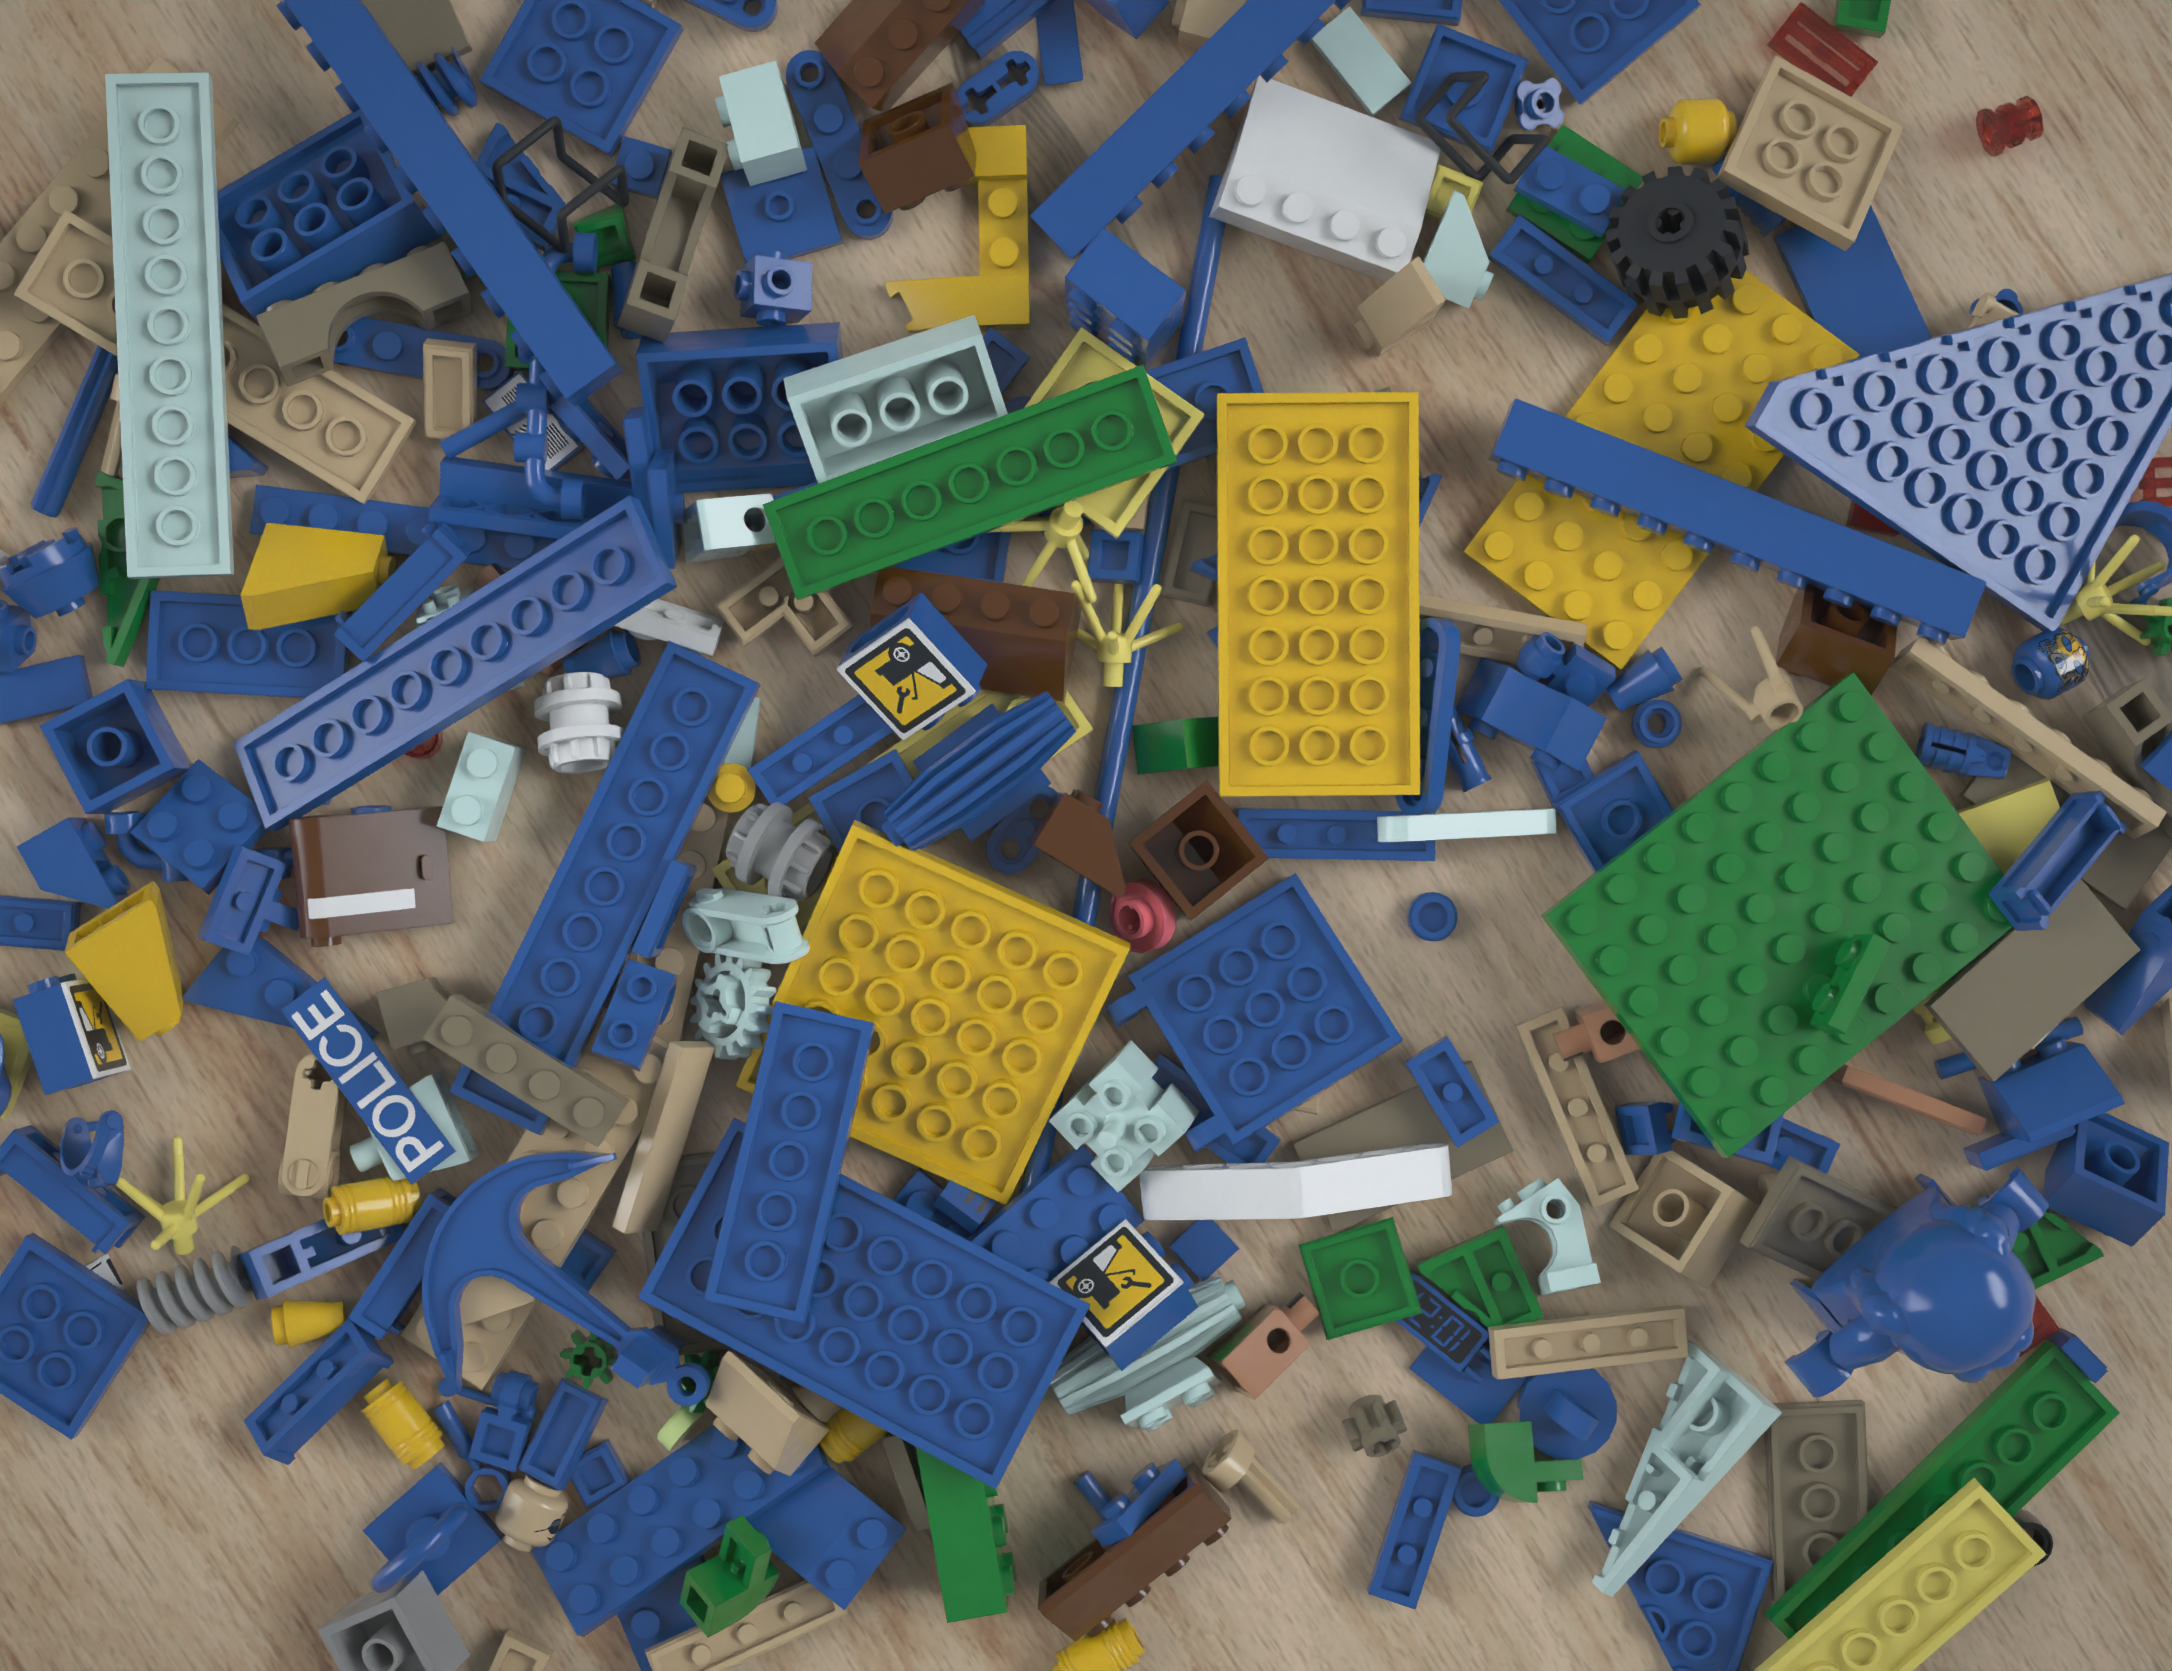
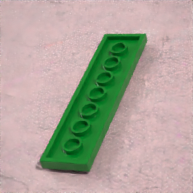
[762,365,1178,600]
[1764,1339,2120,1639]

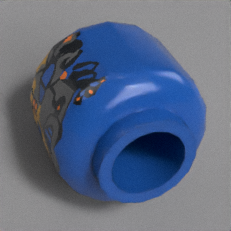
[2011,627,2089,700]

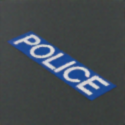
[281,977,456,1185]

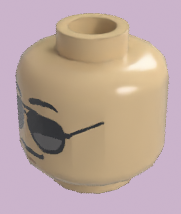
[495,1474,568,1552]

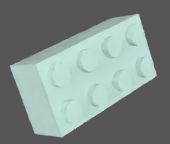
[783,315,1008,484]

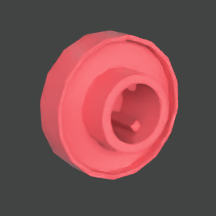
[1110,879,1176,954]

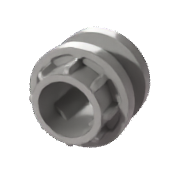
[726,802,834,901]

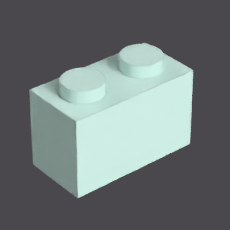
[715,61,807,186]
[437,732,527,842]

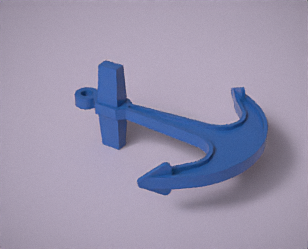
[422,1150,711,1406]

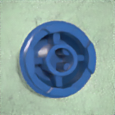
[0,527,100,618]

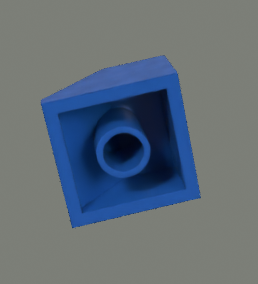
[1977,1037,2125,1143]
[2043,1113,2169,1247]

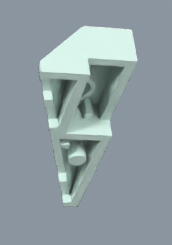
[1592,1341,1782,1597]

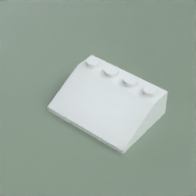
[1209,76,1440,282]

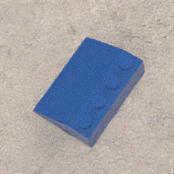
[217,109,441,323]
[636,322,843,493]

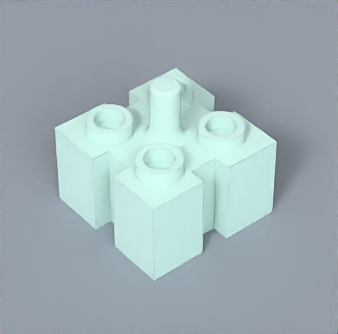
[1049,1040,1200,1192]

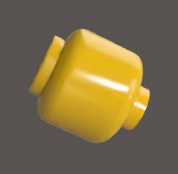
[1659,99,1737,165]

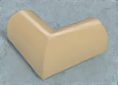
[714,557,854,657]

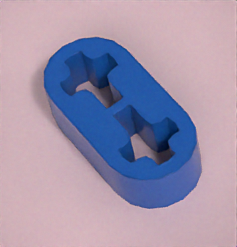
[957,51,1039,128]

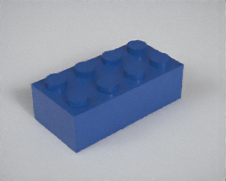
[1065,227,1186,370]

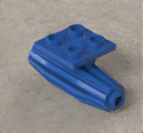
[881,691,1076,851]

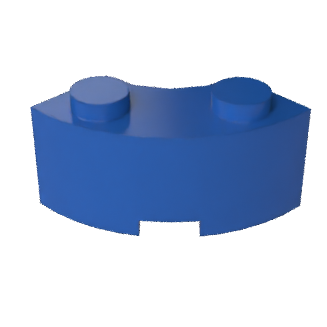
[1456,658,1607,771]

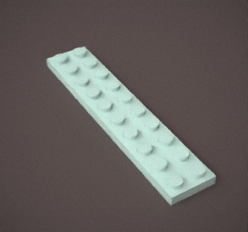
[105,72,234,579]

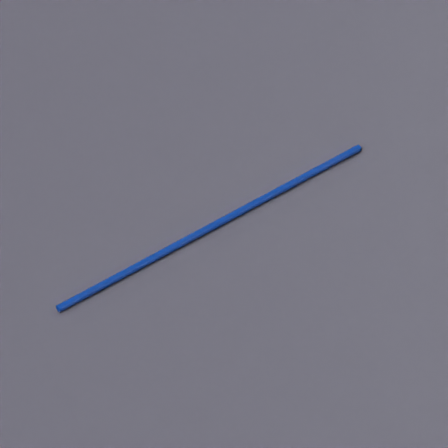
[1020,175,1226,1193]

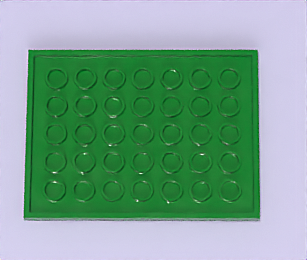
[1541,672,2013,1158]

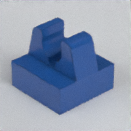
[1615,1101,1676,1155]

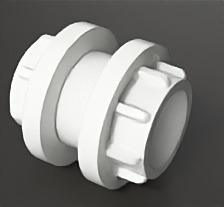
[533,672,625,774]

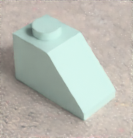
[1422,189,1494,309]

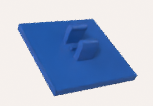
[1409,1304,1529,1424]

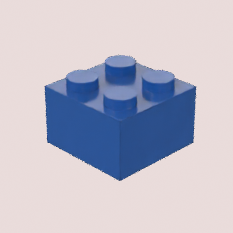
[39,679,191,814]

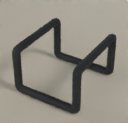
[1415,71,1549,184]
[492,116,629,254]

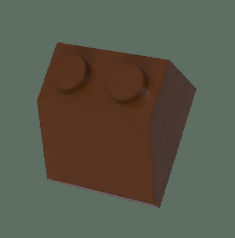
[858,83,976,214]
[1776,584,1897,696]
[1127,780,1269,921]
[1028,789,1126,898]

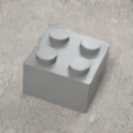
[317,1570,470,1671]

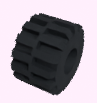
[1606,166,1749,319]

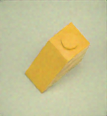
[240,523,396,630]
[65,881,184,1042]

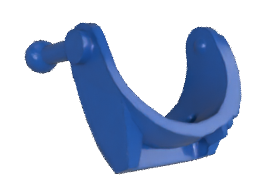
[2114,501,2172,605]
[60,1110,124,1188]

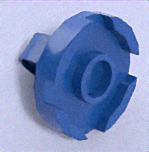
[1517,1368,1617,1460]

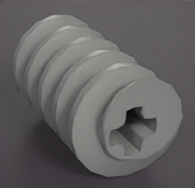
[137,1246,253,1336]

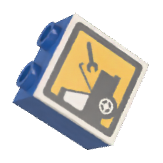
[836,592,988,740]
[13,973,131,1095]
[1049,1219,1199,1371]

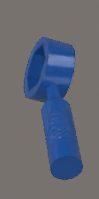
[432,1400,512,1512]

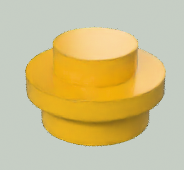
[708,763,757,813]

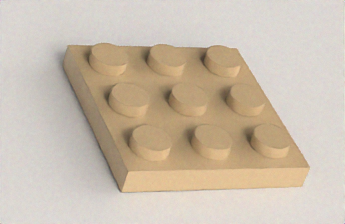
[1716,55,1904,251]

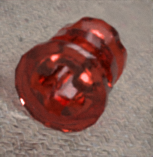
[1976,95,2044,157]

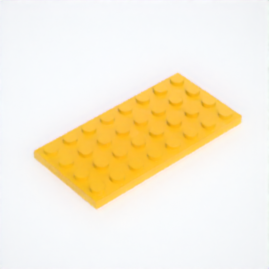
[1462,270,1860,671]
[1216,392,1420,796]

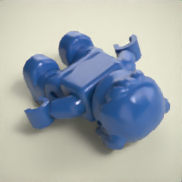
[1785,1167,2049,1398]

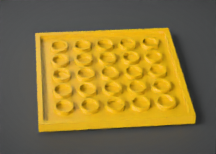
[735,820,1130,1205]

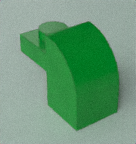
[1468,1421,1583,1503]
[679,1515,780,1638]

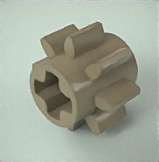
[1342,1395,1407,1457]

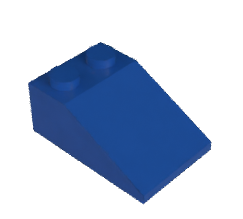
[749,1466,907,1610]

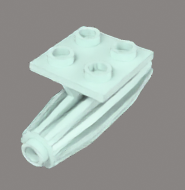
[1051,1276,1247,1432]

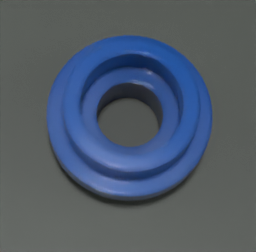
[1631,699,1682,748]

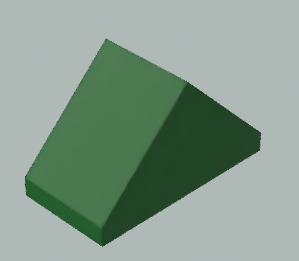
[1132,716,1219,775]

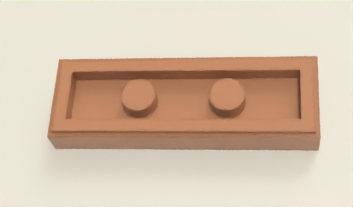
[1830,1064,1987,1136]

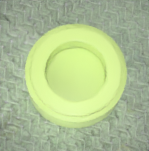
[657,1406,704,1451]

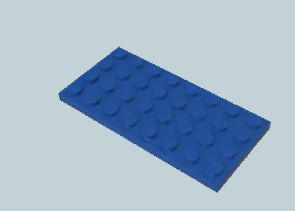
[638,1118,1091,1489]

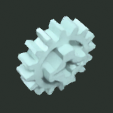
[690,954,776,1060]

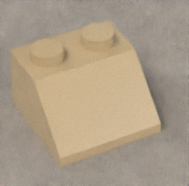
[1608,1150,1760,1290]
[705,1350,829,1476]

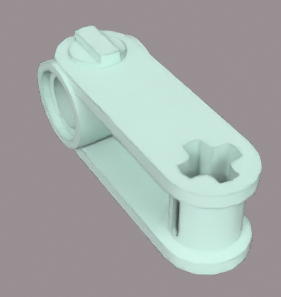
[682,887,810,964]

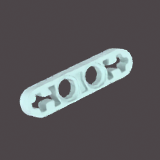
[1377,808,1557,842]

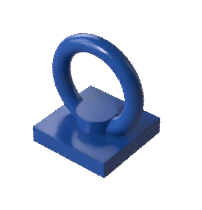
[363,1462,505,1596]

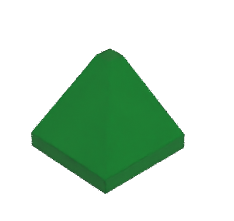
[574,204,636,268]

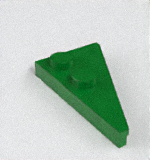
[95,471,160,667]

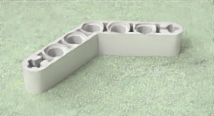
[1139,1143,1453,1220]

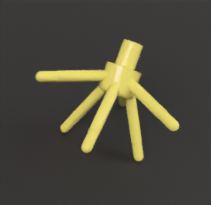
[989,500,1097,603]
[2061,534,2172,646]
[1071,580,1183,687]
[116,1136,250,1255]

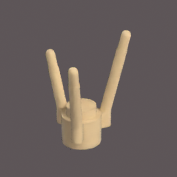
[1698,626,1804,730]

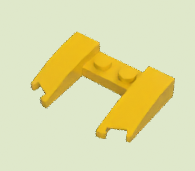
[886,125,1031,333]

